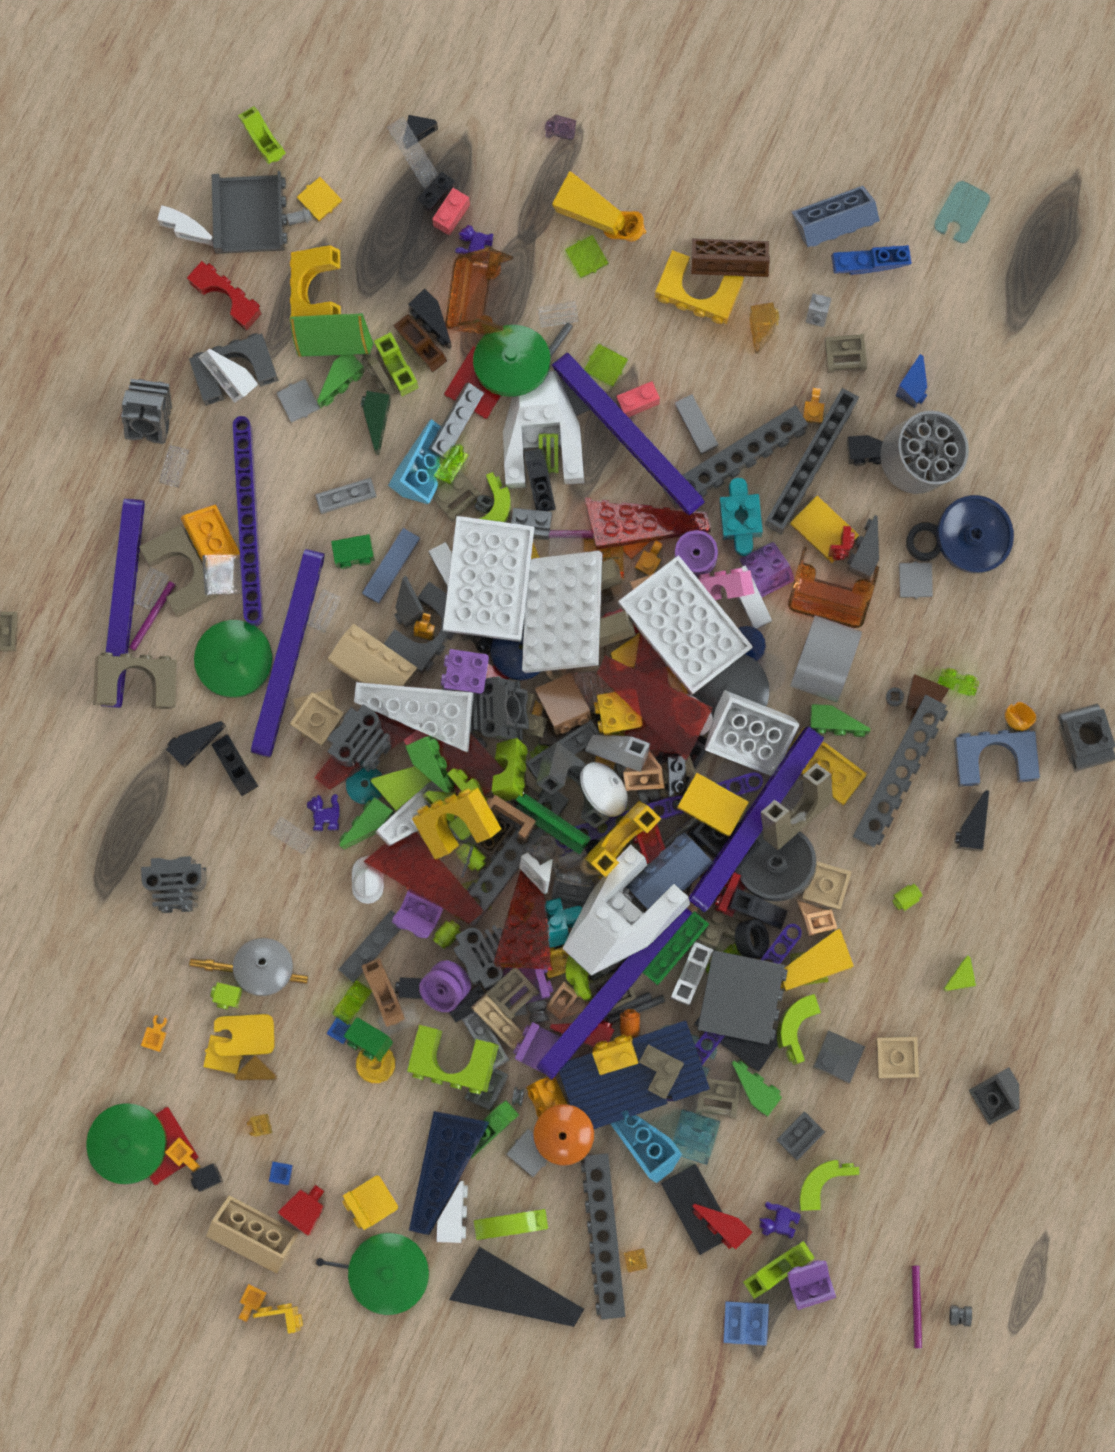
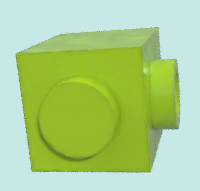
[210,982,243,1010]

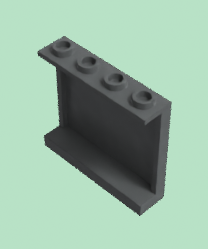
[211,171,288,254]
[697,950,788,1044]

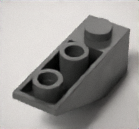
[847,515,879,580]

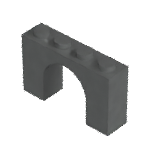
[189,333,279,406]
[384,582,456,674]
[536,742,609,828]

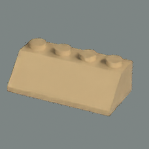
[327,624,417,687]
[206,1195,300,1274]

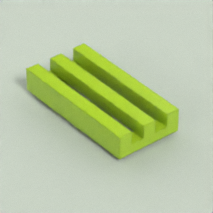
[539,433,558,473]

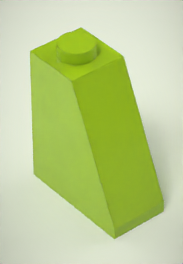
[370,766,431,811]

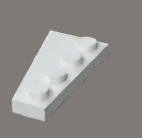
[376,781,444,846]

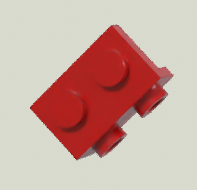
[828,526,855,560]
[633,824,665,864]
[714,872,745,917]

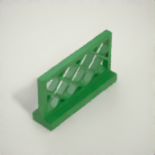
[516,794,591,855]

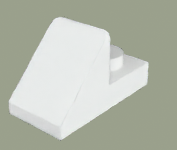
[519,852,553,894]

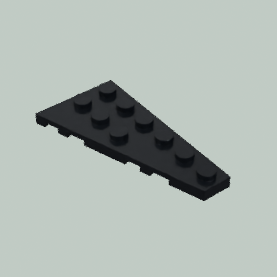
[449,1247,584,1327]

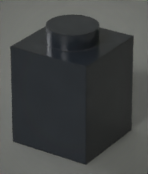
[395,977,423,1000]
[190,1163,224,1192]

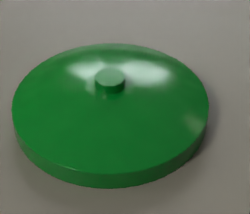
[473,325,551,397]
[194,620,273,698]
[86,1103,167,1184]
[348,1233,429,1315]

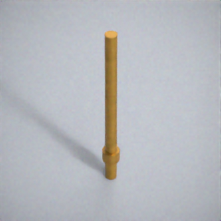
[189,958,308,984]

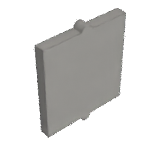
[277,379,320,423]
[899,561,933,599]
[507,1129,547,1177]

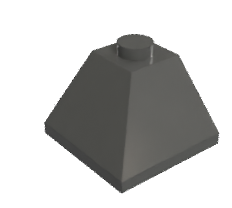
[394,576,425,628]
[813,1031,865,1084]
[969,1067,1020,1125]

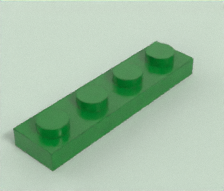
[642,911,709,986]

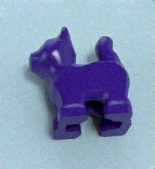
[455,225,494,260]
[307,794,340,831]
[759,1202,801,1239]

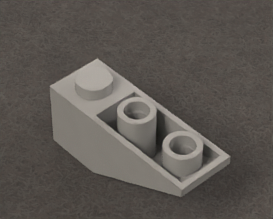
[585,735,650,772]

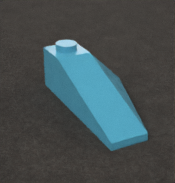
[388,419,441,504]
[611,1110,682,1183]

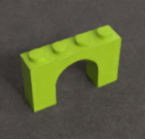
[407,1025,499,1095]

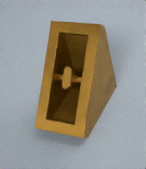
[235,1056,277,1081]

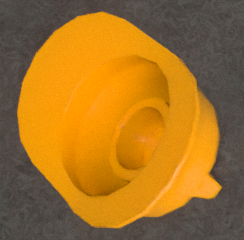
[603,211,646,242]

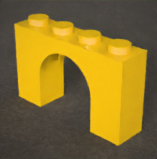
[290,245,341,318]
[655,250,744,324]
[412,788,501,859]
[584,801,661,877]

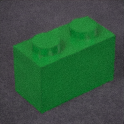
[331,534,375,569]
[343,1017,393,1062]

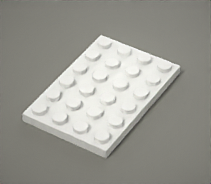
[442,516,534,642]
[522,551,602,673]
[617,555,753,695]

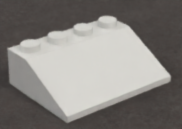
[705,690,800,776]

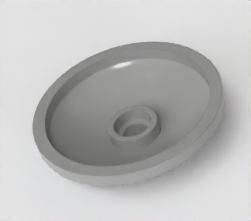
[233,938,293,996]

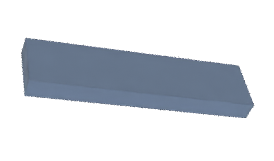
[362,528,420,604]

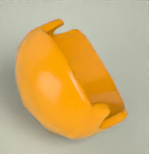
[1004,702,1037,731]

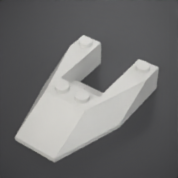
[503,371,584,489]
[563,845,690,976]

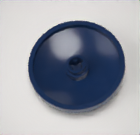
[937,495,1014,574]

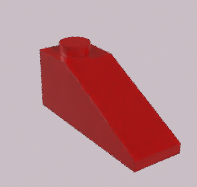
[550,1020,615,1047]

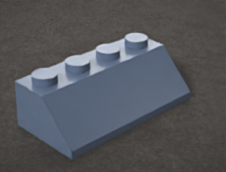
[792,186,880,247]
[626,832,713,910]

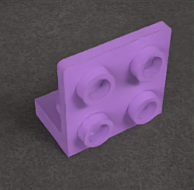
[740,542,795,597]

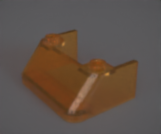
[445,247,513,335]
[788,546,879,628]

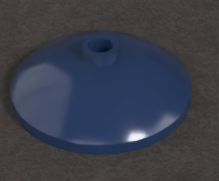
[490,624,541,681]

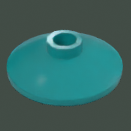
[346,766,382,805]

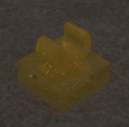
[247,1114,273,1137]
[624,1248,648,1273]

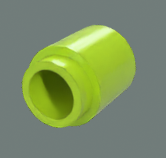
[457,842,486,871]
[892,883,923,912]
[432,919,461,950]

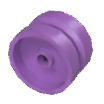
[675,530,718,578]
[419,960,471,1012]

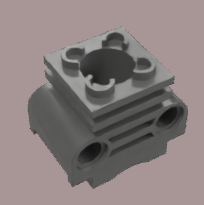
[121,379,172,444]
[470,676,529,741]
[1057,703,1115,773]
[327,704,392,772]
[141,856,207,913]
[453,925,517,991]

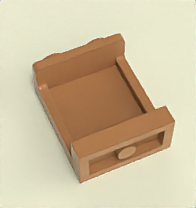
[535,673,592,735]
[486,795,536,842]

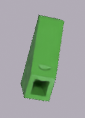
[317,354,365,408]
[810,704,870,737]
[405,736,455,793]
[339,797,395,850]
[731,1060,782,1117]
[471,1100,519,1159]

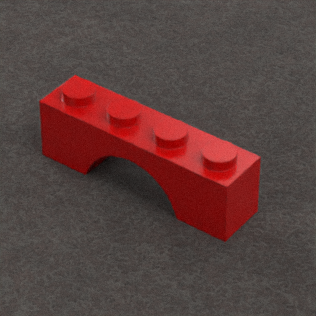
[187,261,262,331]

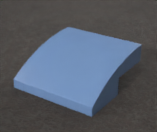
[724,1301,769,1345]

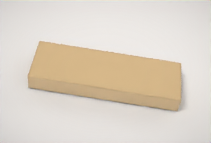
[471,994,525,1050]

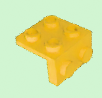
[594,689,642,736]
[342,1175,398,1230]
[253,1303,303,1334]

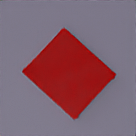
[444,346,501,419]
[149,1107,199,1186]

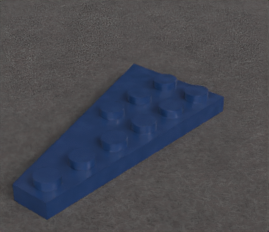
[409,1111,489,1235]

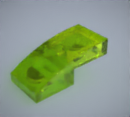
[332,980,372,1025]

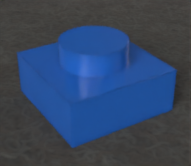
[326,1017,351,1044]
[269,1162,293,1185]

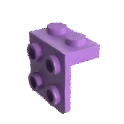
[441,649,489,694]
[392,889,445,938]
[503,957,553,1006]
[513,1022,560,1072]
[787,1260,836,1310]

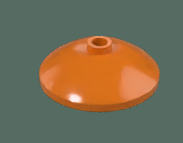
[534,1104,594,1165]

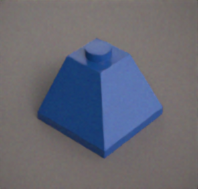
[896,354,927,408]

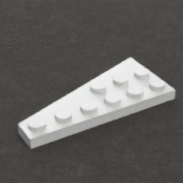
[354,682,474,752]

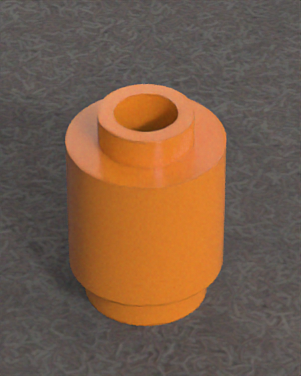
[620,1009,640,1039]

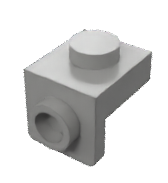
[806,294,831,327]

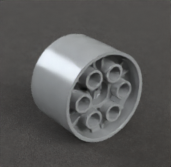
[880,411,969,494]
[790,615,862,703]

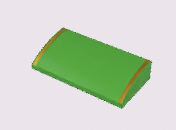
[290,313,373,357]

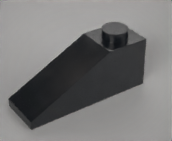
[166,721,227,768]
[211,734,259,796]
[954,790,989,852]

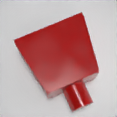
[277,1184,325,1236]

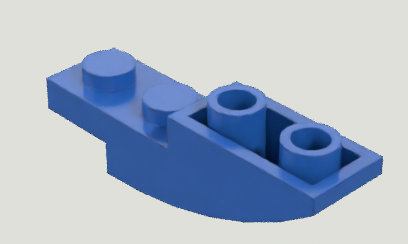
[831,245,912,275]

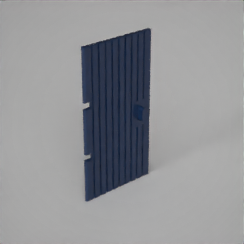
[559,1020,710,1129]

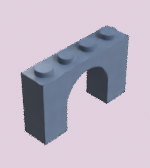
[954,729,1040,787]

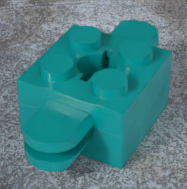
[719,478,763,556]
[506,898,583,952]

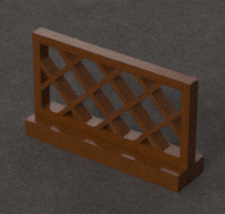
[691,238,770,277]

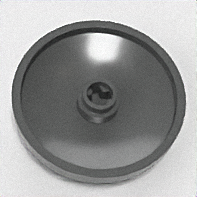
[692,654,770,717]
[738,830,817,901]

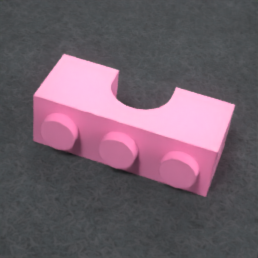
[698,568,754,600]

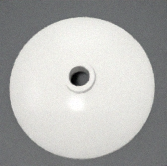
[580,762,627,817]

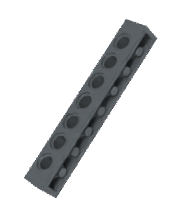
[765,388,859,535]
[664,405,808,510]
[853,695,948,847]
[454,789,569,928]
[581,1153,626,1320]

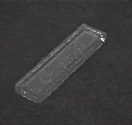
[387,117,438,190]

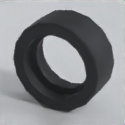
[906,522,941,561]
[734,919,769,958]

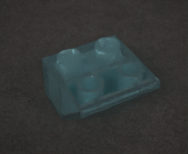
[672,1109,720,1165]

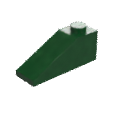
[361,391,391,455]

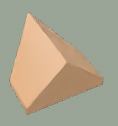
[623,751,665,791]
[796,899,837,937]
[546,982,589,1020]

